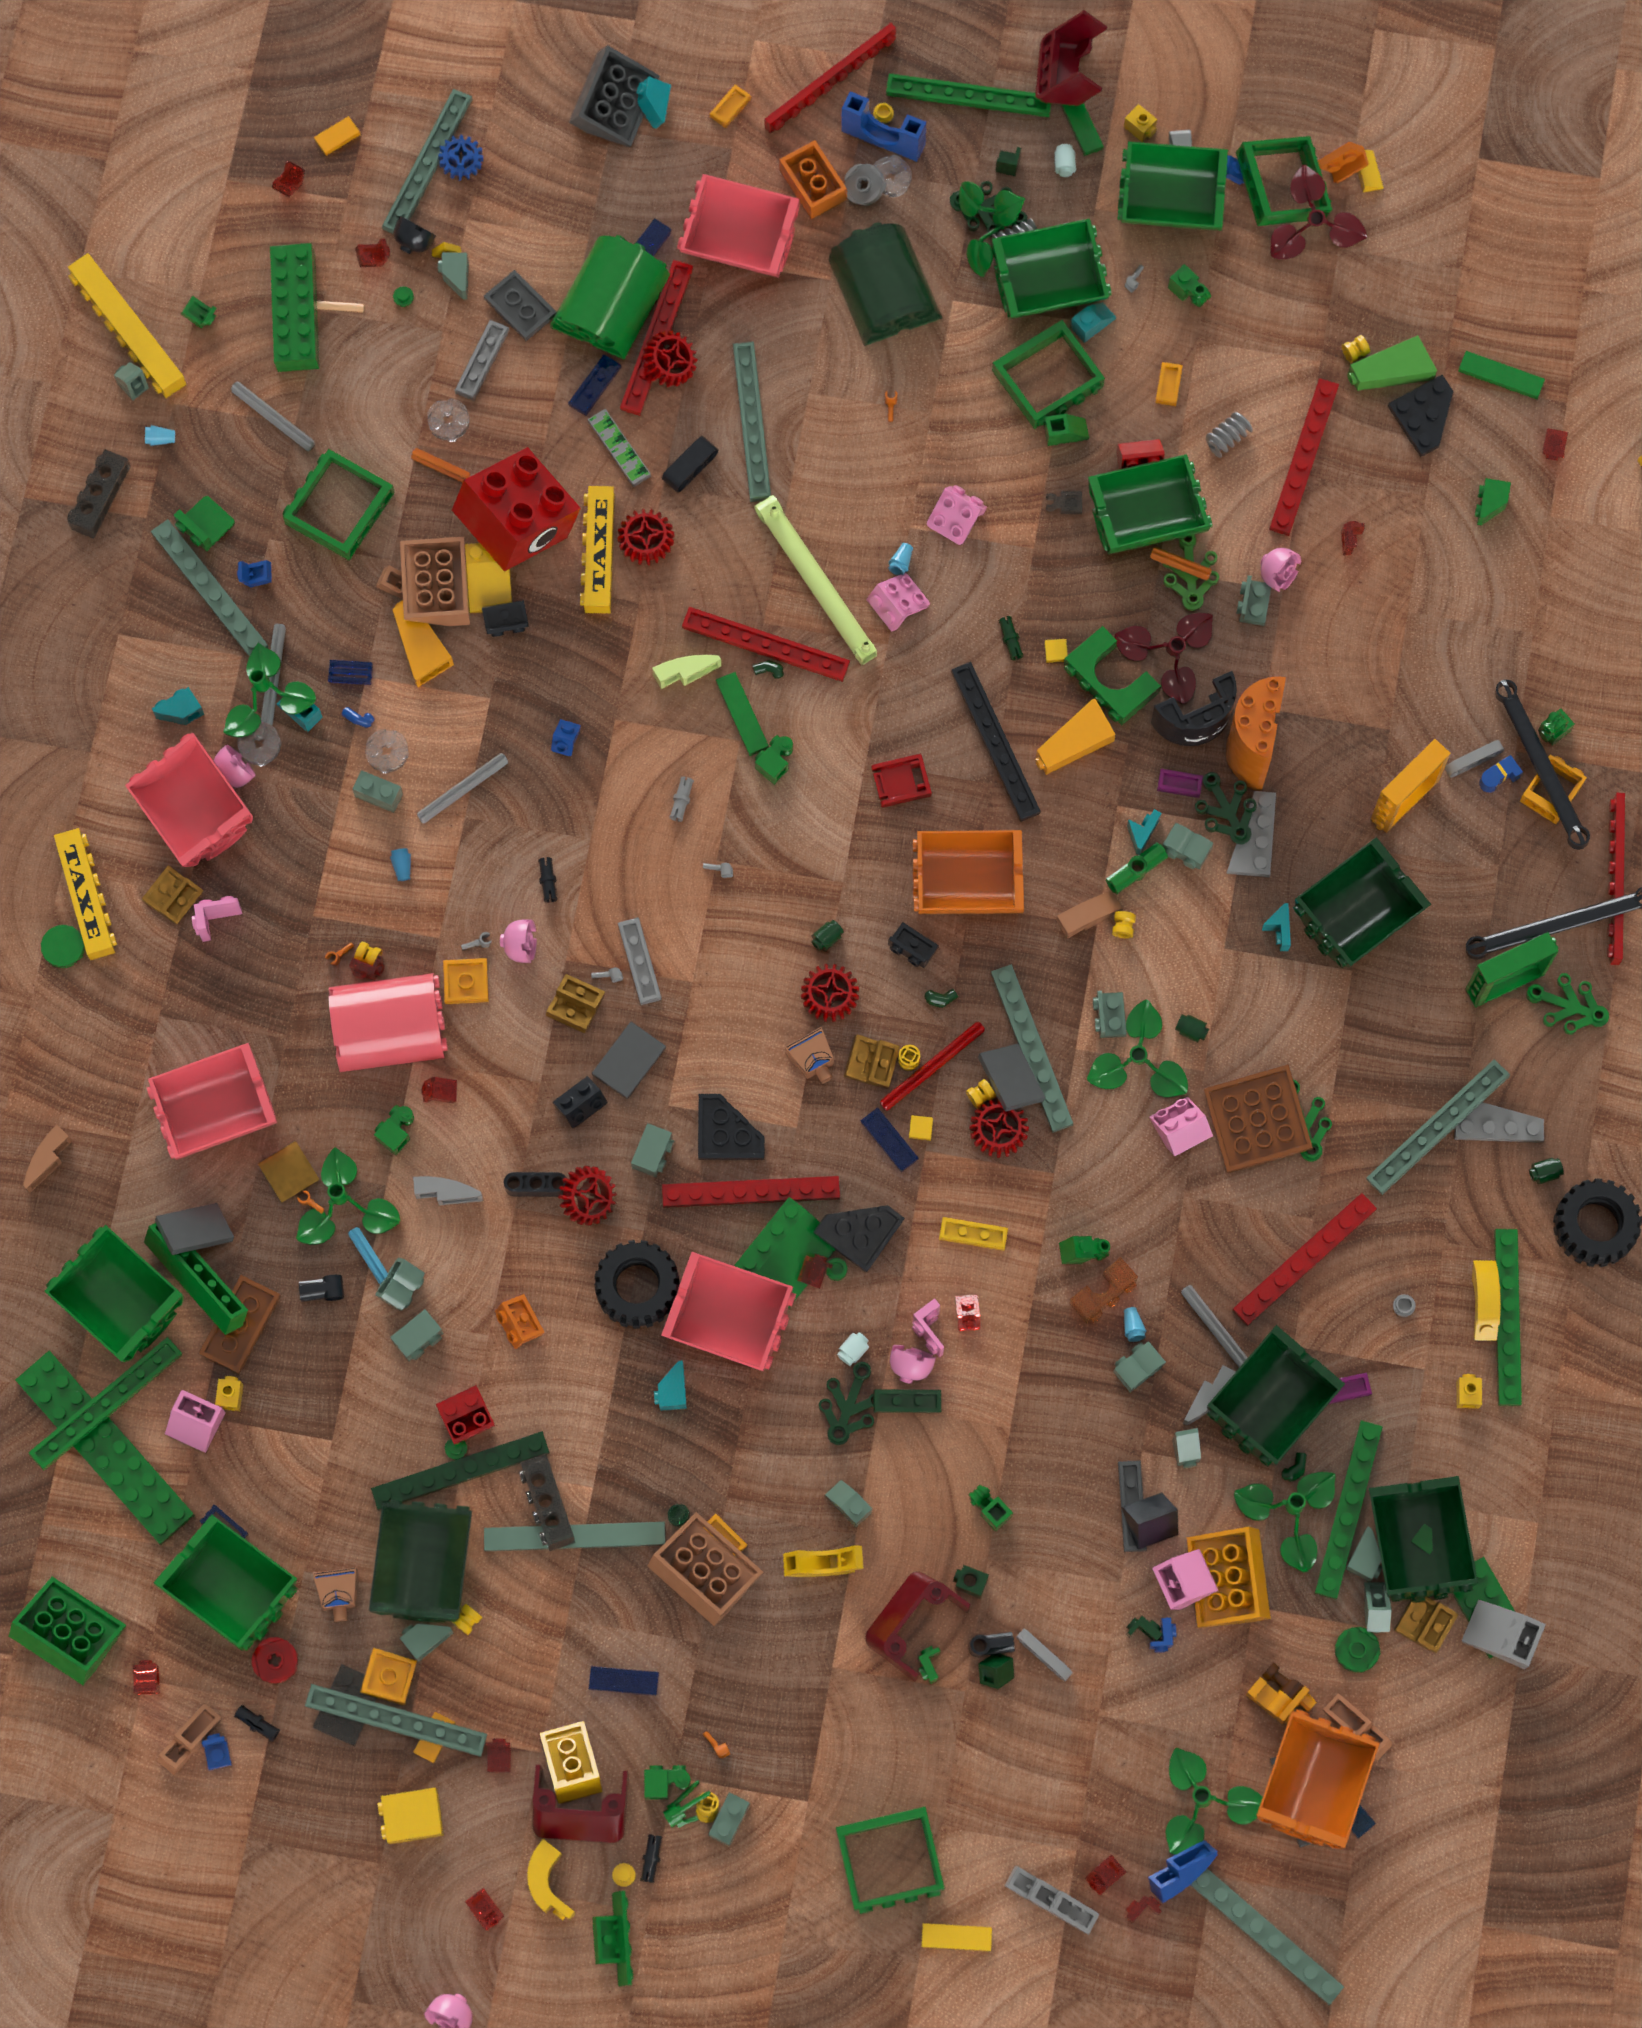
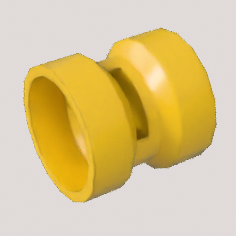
[1341,335,1370,363]
[1112,911,1136,939]
[354,941,383,969]
[898,1045,920,1071]
[966,1079,996,1109]
[451,1603,483,1635]
[696,1792,719,1823]

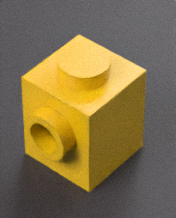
[1124,104,1157,142]
[1456,1374,1482,1409]
[215,1376,244,1411]

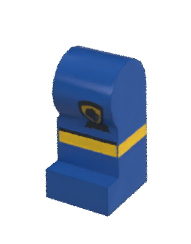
[1479,755,1523,793]

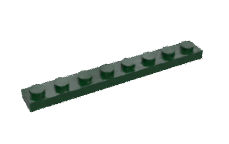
[371,1431,550,1511]

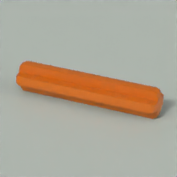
[411,448,470,483]
[1150,547,1212,580]

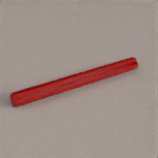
[880,1021,985,1111]

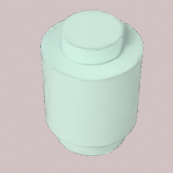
[1054,144,1076,177]
[837,1333,869,1366]

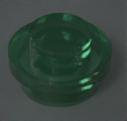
[668,1504,690,1526]

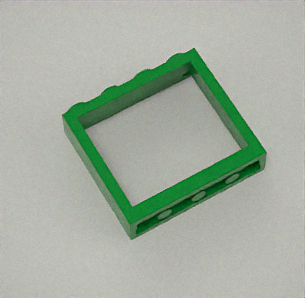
[1235,136,1332,226]
[992,320,1105,429]
[283,449,395,561]
[1465,932,1559,1008]
[836,1806,945,1914]

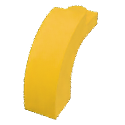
[1472,1260,1500,1341]
[783,1545,863,1577]
[527,1839,575,1920]

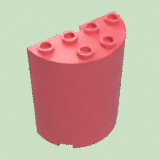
[677,174,800,278]
[125,732,253,867]
[329,973,448,1072]
[146,1043,277,1160]
[661,1252,796,1371]

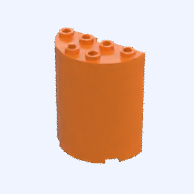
[1226,677,1286,791]
[913,830,1024,914]
[1257,1710,1380,1849]

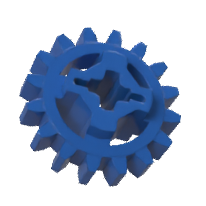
[438,135,483,181]

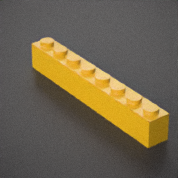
[68,253,187,398]

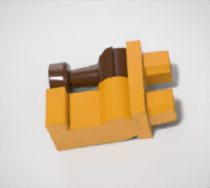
[1246,1662,1317,1724]

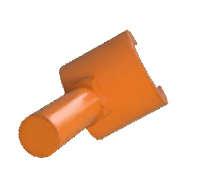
[885,391,898,422]
[325,942,354,966]
[297,1190,324,1213]
[703,1731,730,1758]

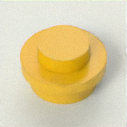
[873,103,894,124]
[612,1863,636,1887]

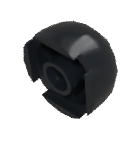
[394,216,436,255]

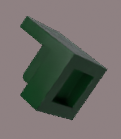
[996,147,1021,177]
[978,1654,1014,1689]

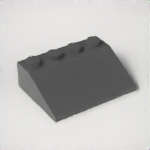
[569,45,660,147]

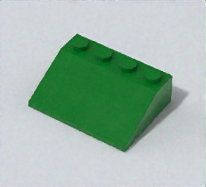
[734,1197,835,1309]
[9,1576,126,1685]

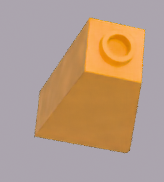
[392,600,454,687]
[1035,698,1116,775]

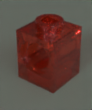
[133,1660,160,1695]

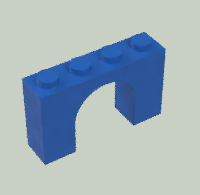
[841,91,926,162]

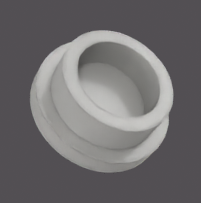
[1393,1294,1415,1317]

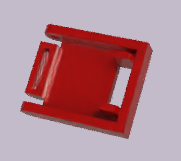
[871,753,932,807]

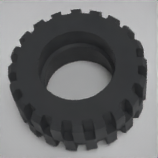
[1553,1178,1642,1267]
[594,1240,680,1329]

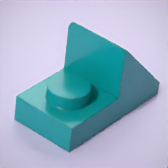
[1127,809,1162,855]
[1262,903,1291,951]

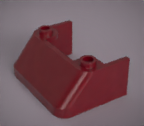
[1035,10,1107,106]
[865,1572,971,1682]
[533,1765,629,1843]

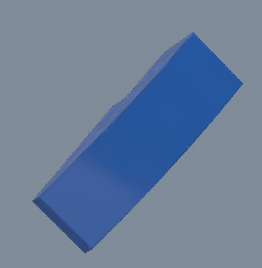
[1148,1840,1218,1903]

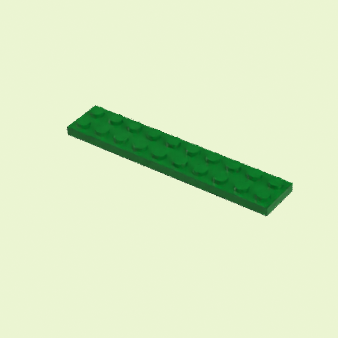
[15,1350,195,1545]

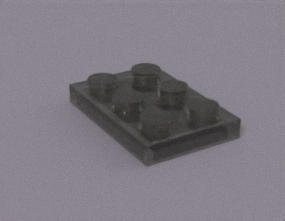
[313,1664,377,1746]

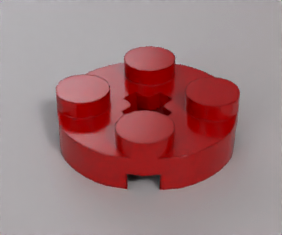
[252,1637,298,1684]

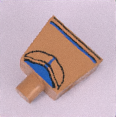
[785,1027,834,1084]
[313,1567,359,1622]

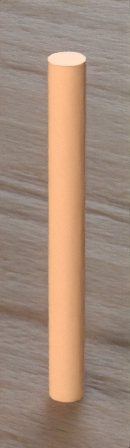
[317,301,365,312]

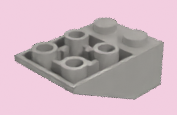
[1461,1599,1546,1669]

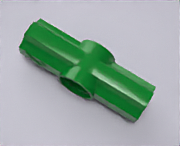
[1106,842,1168,895]

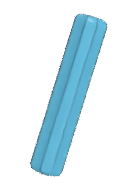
[348,1227,388,1285]

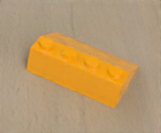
[1187,1527,1271,1628]

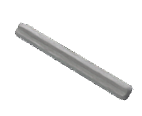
[231,382,315,451]
[261,624,286,726]
[417,753,508,823]
[1181,1285,1247,1368]

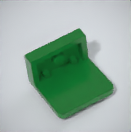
[173,496,235,552]

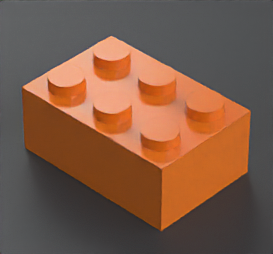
[779,140,847,219]

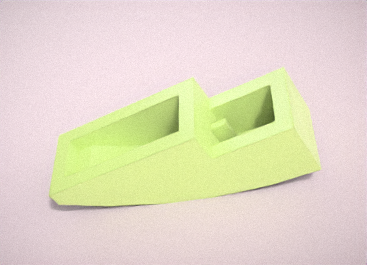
[652,655,721,689]

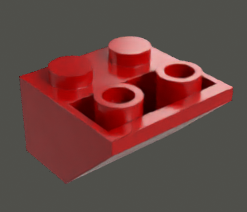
[1116,439,1165,470]
[436,1385,495,1445]

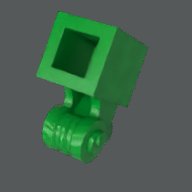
[1168,264,1211,307]
[1538,708,1575,746]
[755,735,793,785]
[374,1105,414,1156]
[1059,1236,1111,1264]
[968,1484,1013,1532]
[644,1765,691,1800]

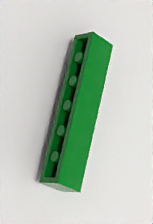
[144,1223,248,1335]

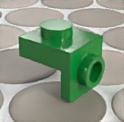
[181,296,217,328]
[918,1646,941,1684]

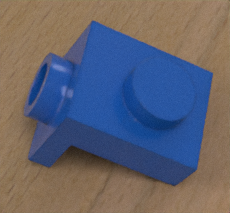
[237,560,272,588]
[551,719,581,756]
[1149,1618,1176,1653]

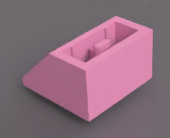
[1150,1097,1213,1156]
[165,1390,225,1453]
[1152,1549,1219,1610]

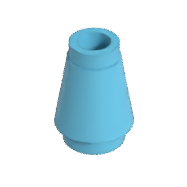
[145,425,175,446]
[889,543,913,575]
[1124,1307,1146,1342]

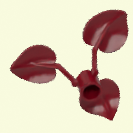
[1270,165,1367,260]
[1114,613,1213,704]

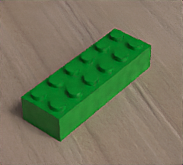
[270,243,319,372]

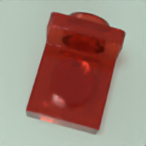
[1341,521,1365,555]
[797,1254,833,1289]
[487,1738,511,1773]
[1085,1854,1126,1895]
[465,1888,504,1930]

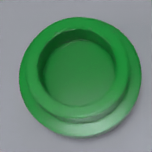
[393,286,414,307]
[445,1439,467,1460]

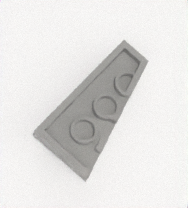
[1226,791,1276,877]
[1454,1102,1544,1143]

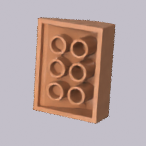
[400,537,470,626]
[647,1512,763,1626]

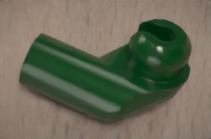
[752,660,784,679]
[924,988,958,1008]
[1281,1452,1307,1482]

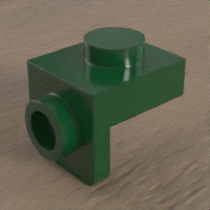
[1126,1616,1163,1642]

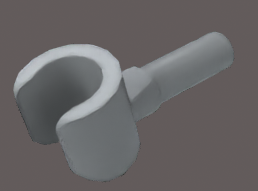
[1125,265,1144,292]
[703,863,733,878]
[461,932,492,950]
[591,967,623,983]

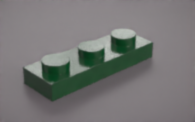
[873,1389,942,1413]

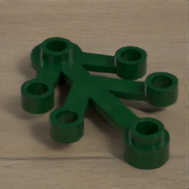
[950,181,1028,237]
[1195,772,1257,845]
[819,1362,874,1445]

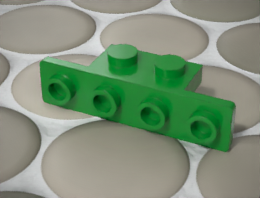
[592,1891,633,1987]

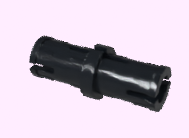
[538,857,558,903]
[234,1705,280,1742]
[640,1834,663,1883]

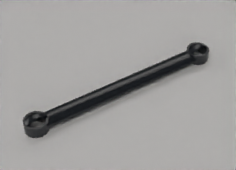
[1495,679,1590,850]
[1466,887,1642,960]

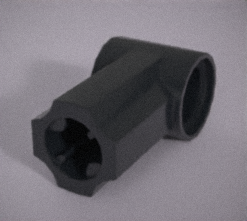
[299,1275,344,1302]
[968,1632,1015,1658]

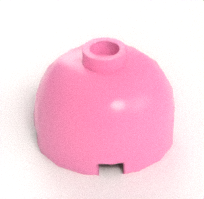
[1261,548,1301,592]
[214,745,255,788]
[500,919,537,963]
[890,1345,936,1384]
[424,1994,472,2028]

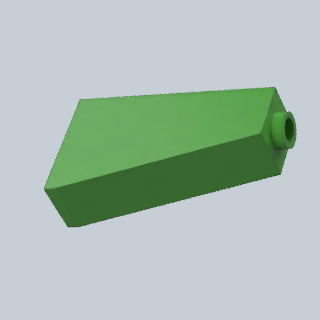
[1347,335,1437,391]

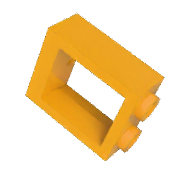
[1520,754,1587,824]

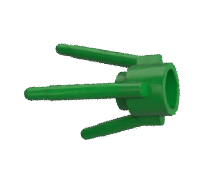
[663,1780,711,1828]

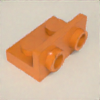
[1318,141,1369,184]
[495,1294,544,1349]

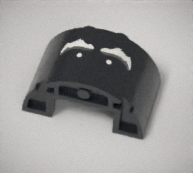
[1151,671,1237,746]

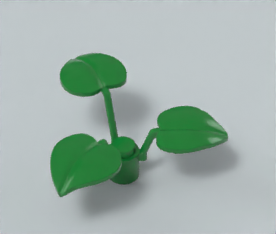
[959,181,1025,277]
[223,643,316,737]
[1087,999,1188,1098]
[296,1147,401,1245]
[1234,1472,1336,1573]
[1166,1748,1263,1855]

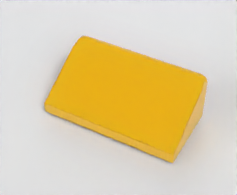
[1357,150,1384,193]

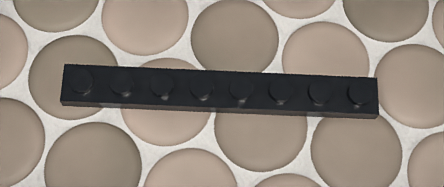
[951,662,1041,822]

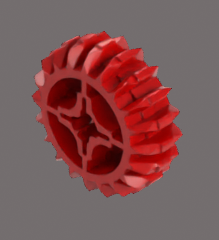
[641,330,698,387]
[617,508,675,565]
[801,964,859,1022]
[969,1099,1029,1158]
[558,1165,618,1226]

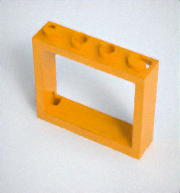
[1371,739,1451,833]

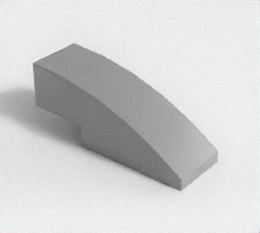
[413,1176,483,1205]
[1183,1365,1236,1425]

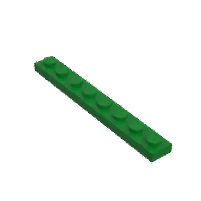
[886,73,1051,118]
[1494,1229,1522,1406]
[28,1337,182,1471]
[1314,1420,1383,1600]

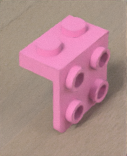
[927,485,987,545]
[866,573,930,632]
[192,896,242,942]

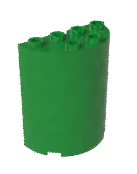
[1117,142,1228,231]
[992,218,1112,319]
[550,235,670,359]
[1088,454,1213,555]
[44,1225,184,1362]
[153,1514,298,1651]

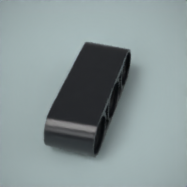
[661,436,719,493]
[503,1172,566,1197]

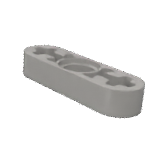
[1445,740,1505,778]
[1016,1628,1073,1682]

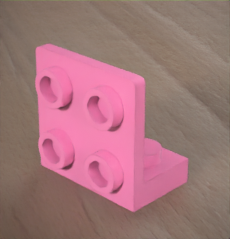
[912,1299,944,1358]

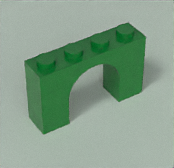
[1064,626,1161,725]

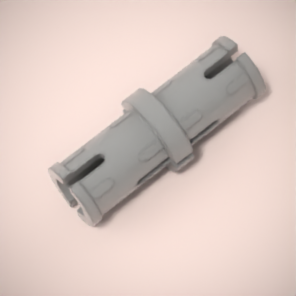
[669,777,694,822]

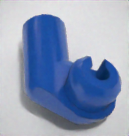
[342,707,375,728]

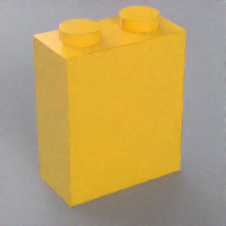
[378,1787,444,1844]

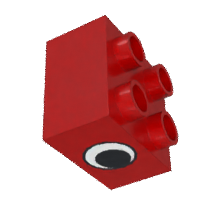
[452,447,581,572]

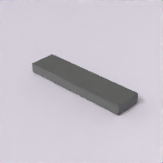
[1118,1460,1147,1552]

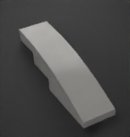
[1004,1866,1100,1935]

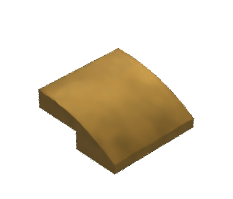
[141,865,204,925]
[546,974,605,1033]
[844,1034,900,1088]
[258,1141,320,1203]
[1394,1597,1458,1653]

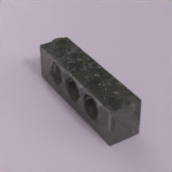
[67,449,131,539]
[518,1454,575,1551]

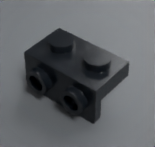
[482,600,529,637]
[888,922,939,968]
[553,1076,608,1128]

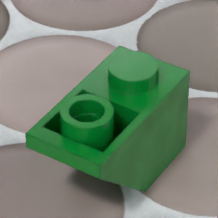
[1044,414,1089,446]
[1474,478,1511,526]

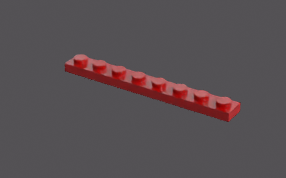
[764,23,896,134]
[620,260,693,416]
[1269,378,1339,536]
[682,607,850,682]
[1607,792,1625,965]
[662,1176,840,1208]
[1232,1193,1377,1326]

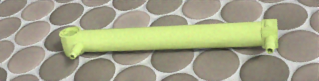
[754,495,877,666]

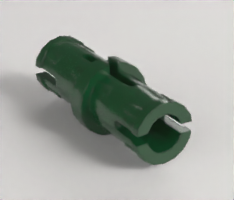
[998,616,1024,661]

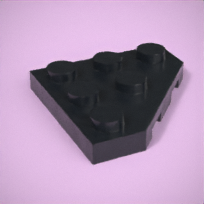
[1388,374,1453,457]
[698,1094,765,1160]
[813,1205,905,1272]

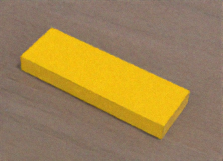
[939,1217,1008,1251]
[922,1923,992,1951]

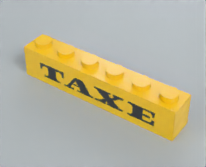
[580,486,615,614]
[54,828,117,961]

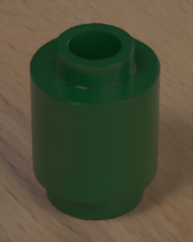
[811,920,844,951]
[1175,1014,1209,1043]
[1529,1158,1564,1185]

